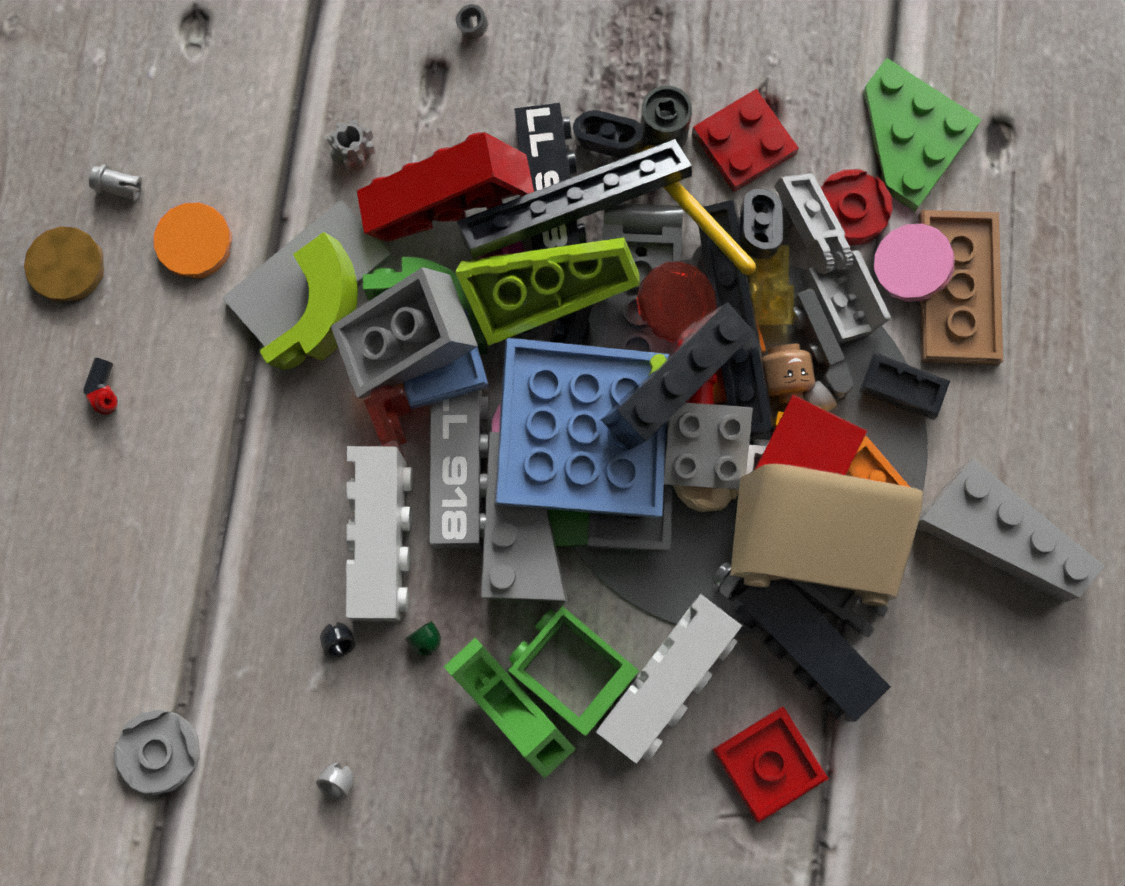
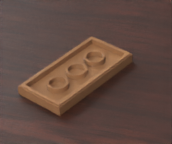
[919,210,1003,365]

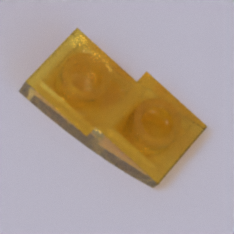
[749,245,794,325]

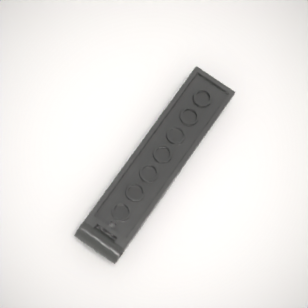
[588,203,683,552]

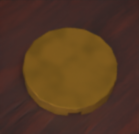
[24,226,104,303]

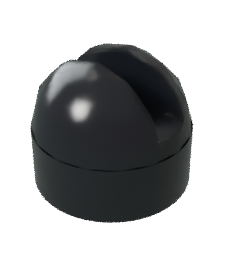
[320,622,356,658]

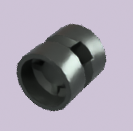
[640,86,692,148]

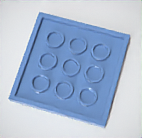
[494,338,669,518]

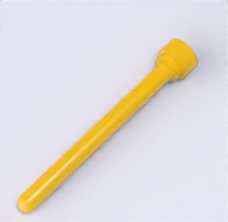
[642,145,756,275]

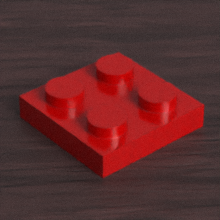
[692,89,799,192]

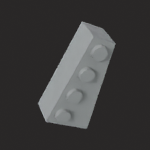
[481,432,568,603]
[916,458,1105,603]

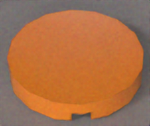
[154,202,232,279]

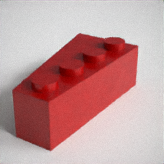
[356,132,534,242]

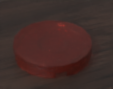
[636,261,716,342]

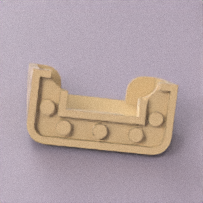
[730,464,923,606]

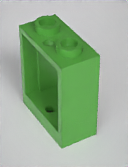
[508,606,639,737]

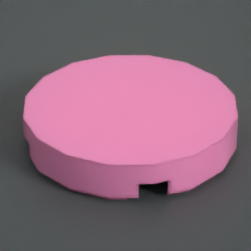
[874,224,955,302]

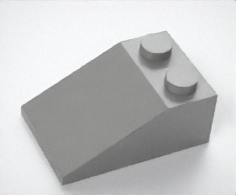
[331,267,478,399]

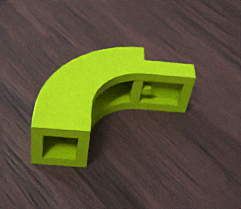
[260,232,358,370]

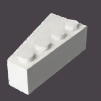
[346,446,413,622]
[596,594,742,764]

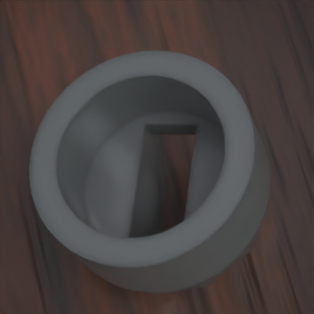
[456,4,488,38]

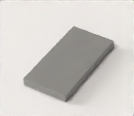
[222,200,392,346]

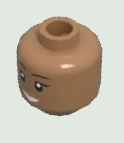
[763,344,815,404]

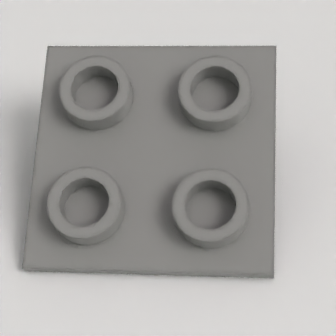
[664,402,753,489]

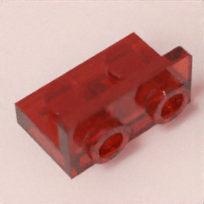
[363,385,412,457]

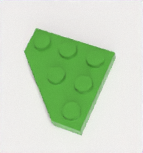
[863,57,982,212]

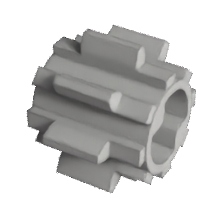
[327,119,376,170]

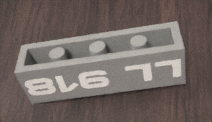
[429,390,489,549]

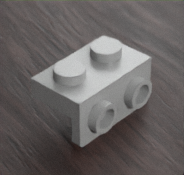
[801,250,891,344]

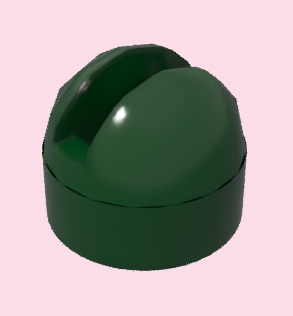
[405,621,441,656]

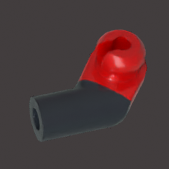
[83,358,118,415]

